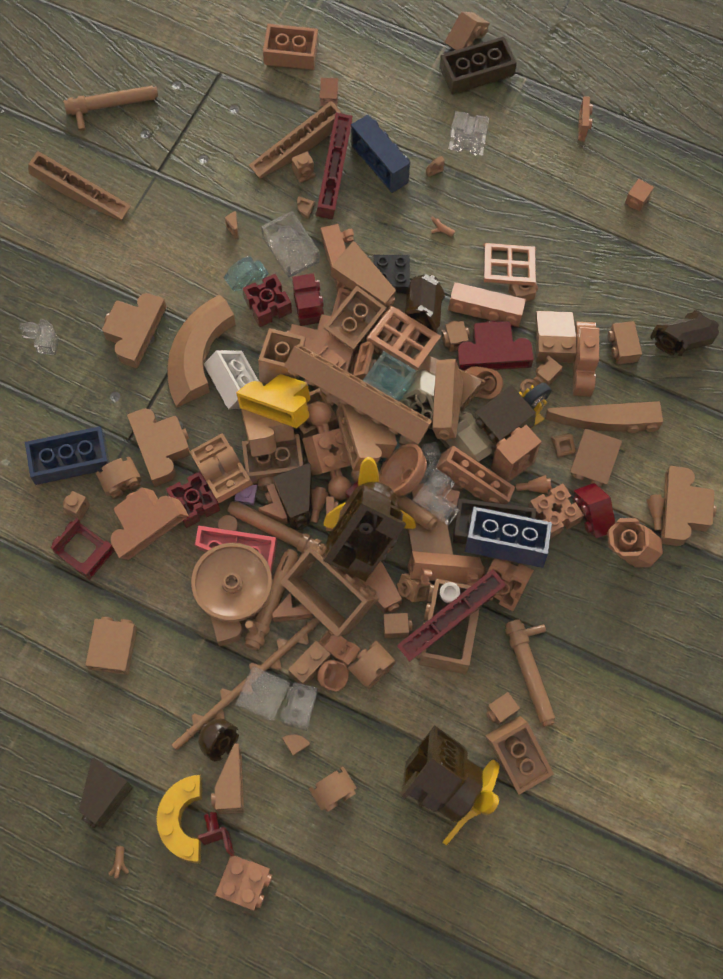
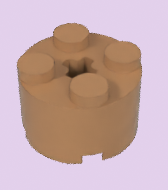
[96,457,141,499]
[348,641,396,689]
[309,766,357,812]

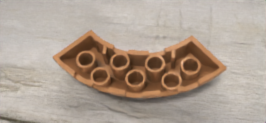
[167,295,236,408]

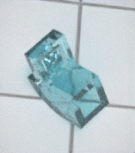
[224,256,269,291]

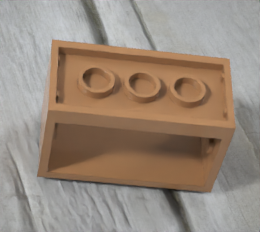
[280,545,379,637]
[416,579,480,674]

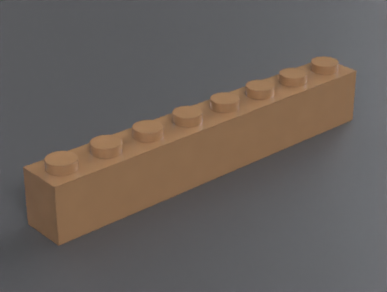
[284,344,432,444]

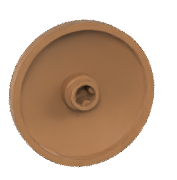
[191,543,272,622]

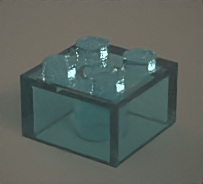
[363,351,416,402]

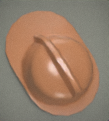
[465,367,503,399]

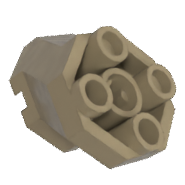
[400,370,436,426]
[440,411,495,462]

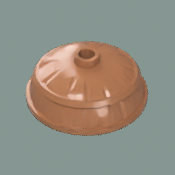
[379,443,427,496]

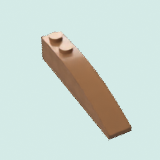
[249,101,342,179]
[28,151,131,221]
[545,401,663,433]

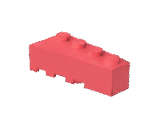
[195,526,277,575]

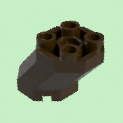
[401,274,445,342]
[650,310,720,356]

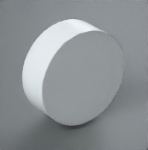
[440,582,460,603]

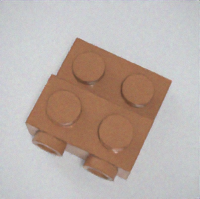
[215,856,273,911]

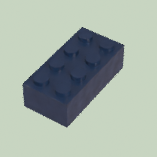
[351,114,410,193]
[25,426,110,485]
[465,507,552,568]

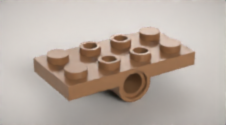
[189,433,253,503]

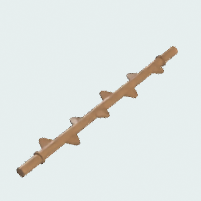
[172,617,321,751]

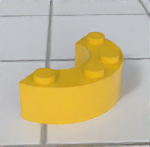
[157,775,202,864]

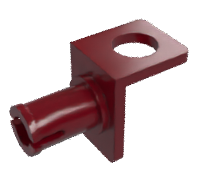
[198,812,235,857]

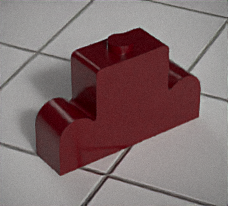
[457,321,534,371]

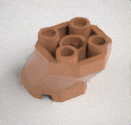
[607,518,663,568]

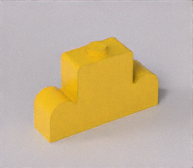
[236,374,310,428]

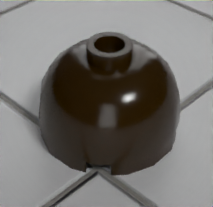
[198,719,239,762]

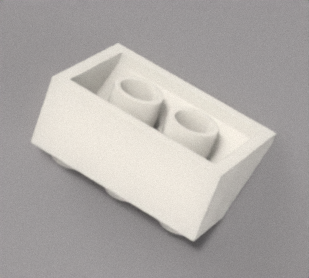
[204,350,259,409]

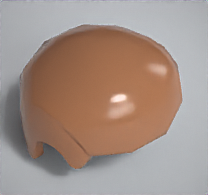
[317,660,349,692]

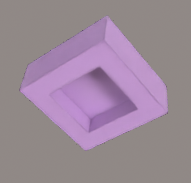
[235,485,257,506]

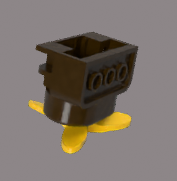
[323,457,416,582]
[401,725,500,846]

